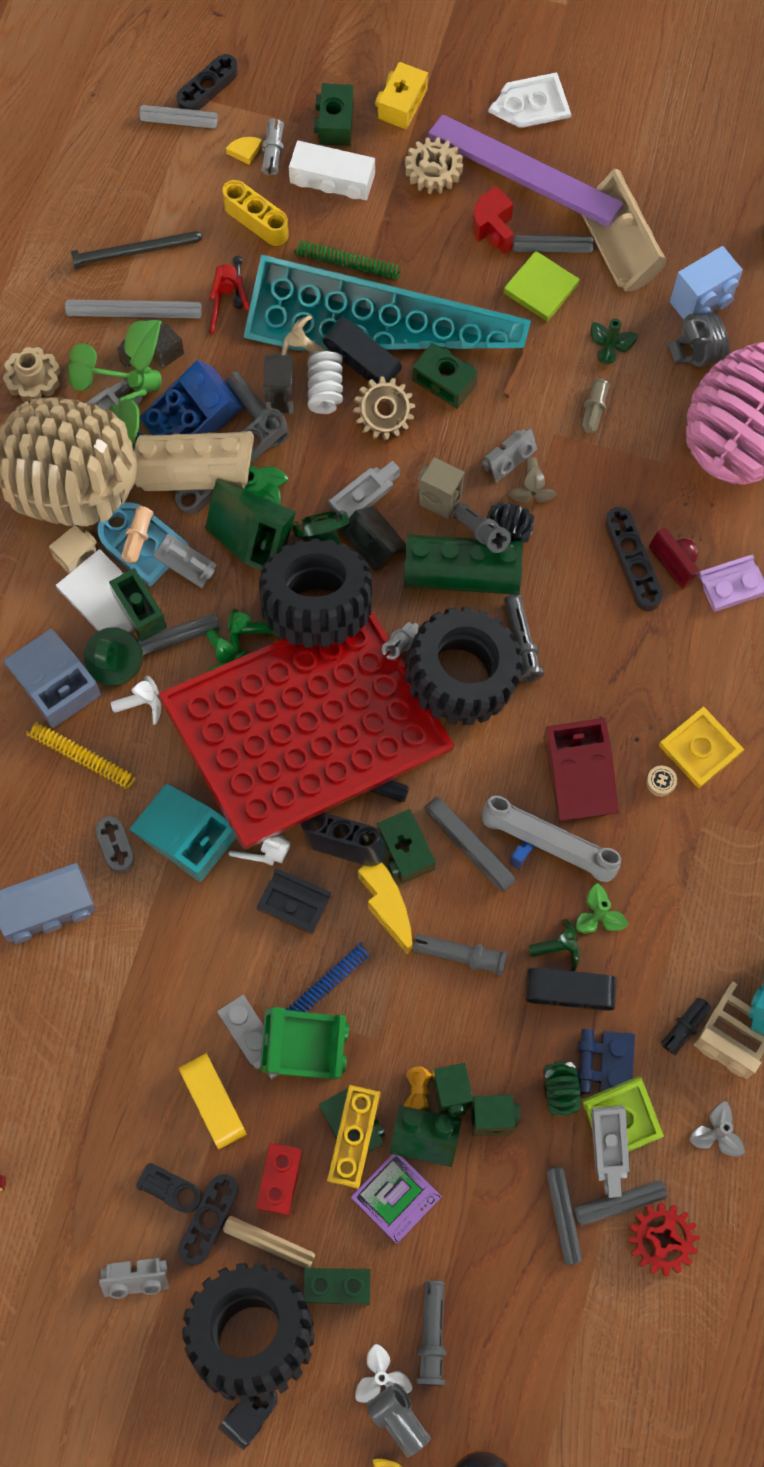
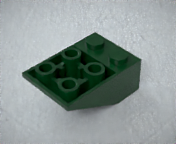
[205,478,296,570]

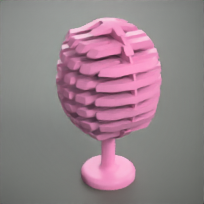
[686,342,764,485]

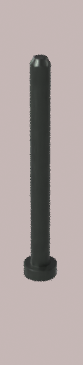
[71,231,202,270]

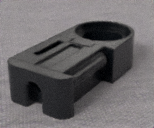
[136,1163,202,1213]

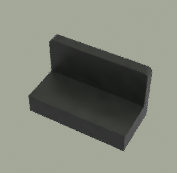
[340,507,406,571]

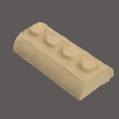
[581,169,667,291]
[135,431,254,491]

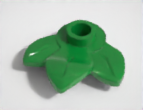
[241,466,288,505]

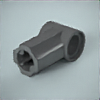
[367,1383,431,1457]

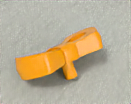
[404,1066,431,1111]

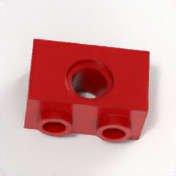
[256,1143,303,1217]

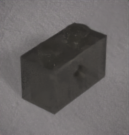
[263,353,295,414]

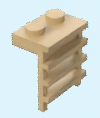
[693,981,764,1079]

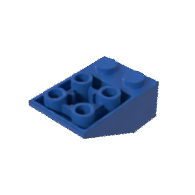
[139,360,244,435]

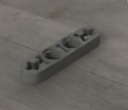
[424,797,515,892]

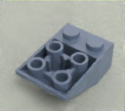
[3,628,102,729]

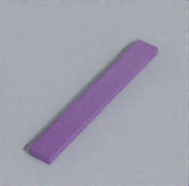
[428,115,624,228]

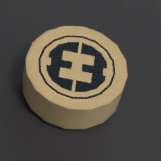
[646,765,677,797]

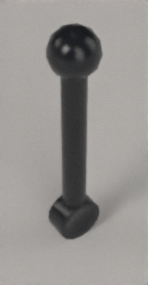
[232,256,243,309]

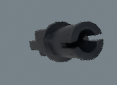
[660,998,712,1056]

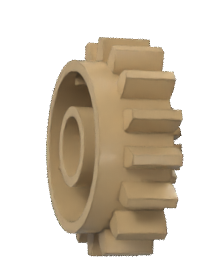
[353,377,415,440]

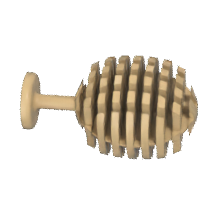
[0,397,137,526]

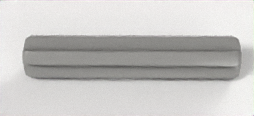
[139,105,218,128]

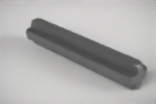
[513,235,594,253]
[137,614,220,655]
[546,1167,582,1265]
[574,1180,668,1226]

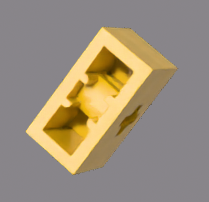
[375,62,428,130]

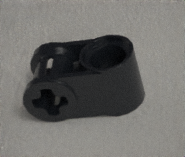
[218,1390,278,1451]

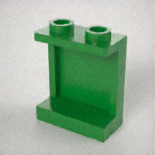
[259,1007,349,1080]

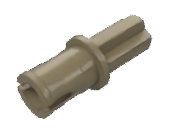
[581,379,610,433]

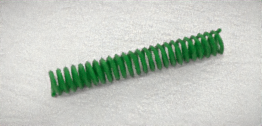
[294,239,401,280]

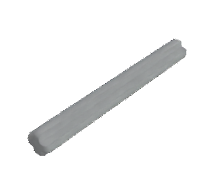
[65,299,202,318]

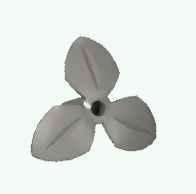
[690,1101,745,1156]

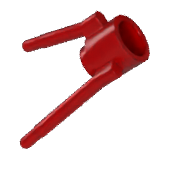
[209,264,250,335]

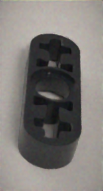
[177,54,238,110]
[179,1174,239,1265]

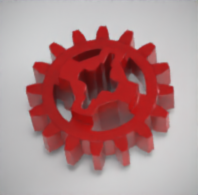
[627,1203,700,1276]

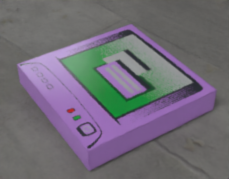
[351,1154,442,1244]

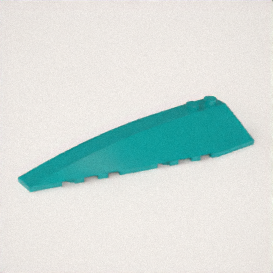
[244,255,531,350]

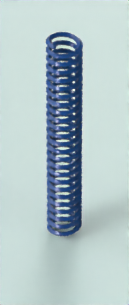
[286,942,370,1012]

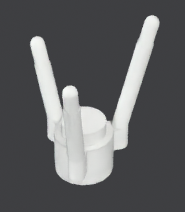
[228,833,291,866]

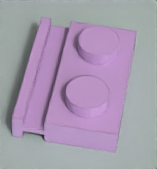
[698,554,764,612]

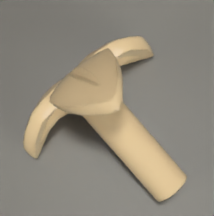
[282,315,327,357]

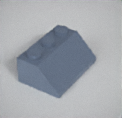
[0,863,97,944]

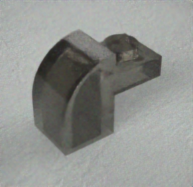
[117,319,184,369]

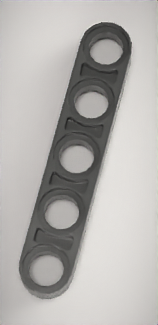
[175,409,287,515]

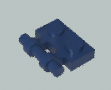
[577,1029,635,1094]

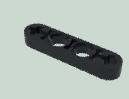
[605,507,663,611]

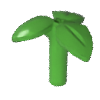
[575,883,628,934]

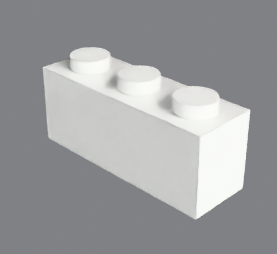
[289,140,375,200]

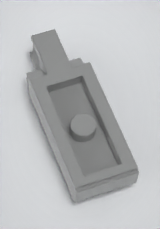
[328,461,400,519]
[217,995,278,1080]
[591,1105,630,1198]

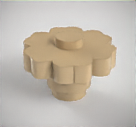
[3,347,61,402]

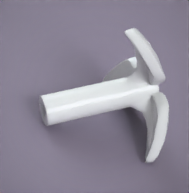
[111,675,161,725]
[355,1344,413,1403]

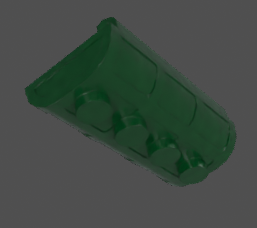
[404,534,523,595]

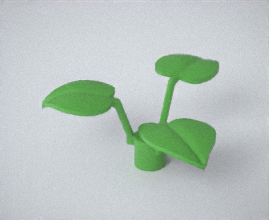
[67,320,162,451]

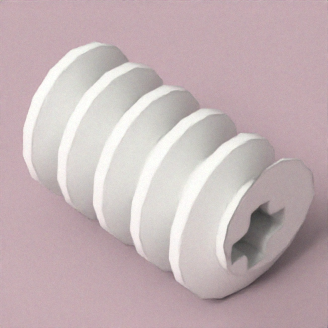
[307,351,343,414]

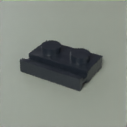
[257,868,332,935]

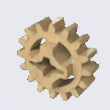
[405,137,463,194]

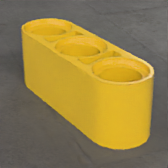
[222,180,289,246]
[178,1053,247,1150]

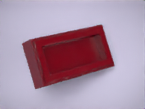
[649,527,699,590]

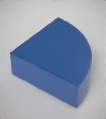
[510,841,536,870]

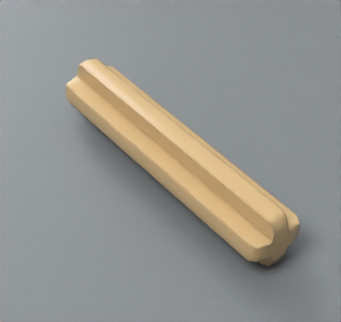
[223,1216,315,1268]

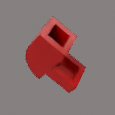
[472,186,514,255]

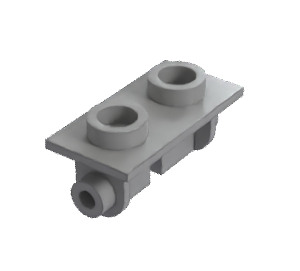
[481,429,537,483]
[153,533,217,589]
[99,1258,169,1299]

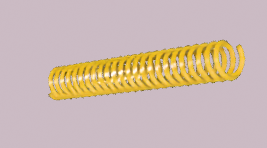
[26,722,135,789]

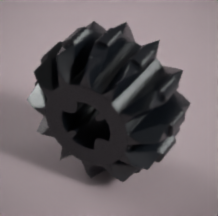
[486,502,535,543]

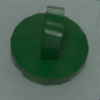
[292,510,349,545]
[84,627,143,686]

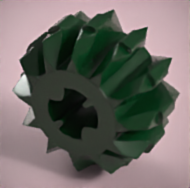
[543,1061,581,1117]

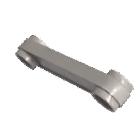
[481,796,622,882]

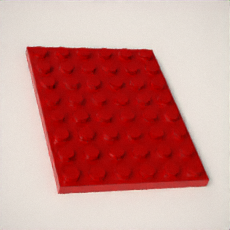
[158,611,455,850]

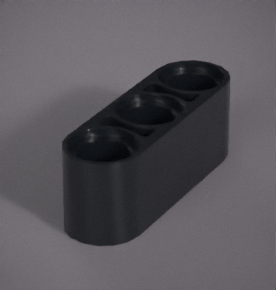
[322,317,402,384]
[301,812,387,866]
[525,968,617,1011]

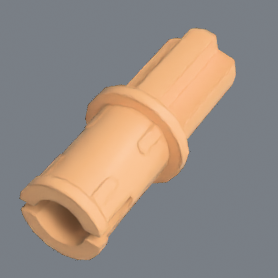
[121,506,153,563]

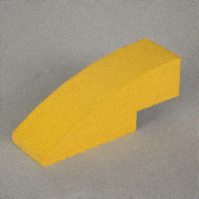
[358,863,412,954]

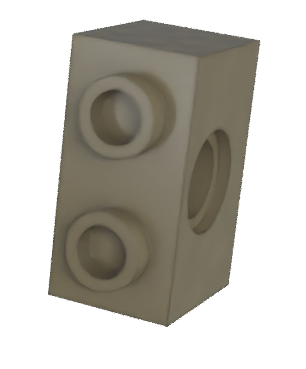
[417,457,465,520]

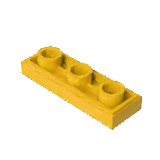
[327,1085,381,1189]

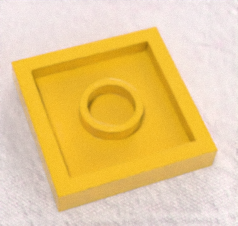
[659,706,744,789]

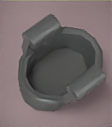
[668,312,730,367]

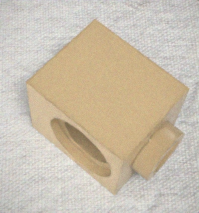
[49,525,97,574]

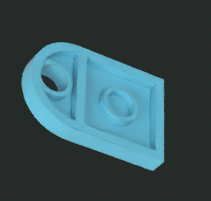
[98,502,189,587]

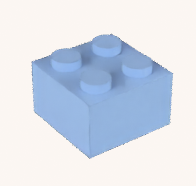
[670,246,743,319]

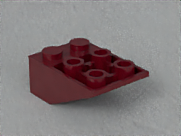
[543,718,619,822]

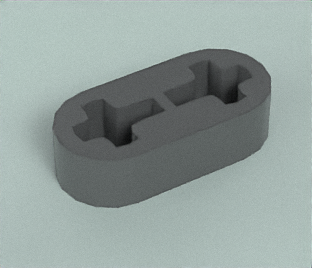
[96,816,135,874]

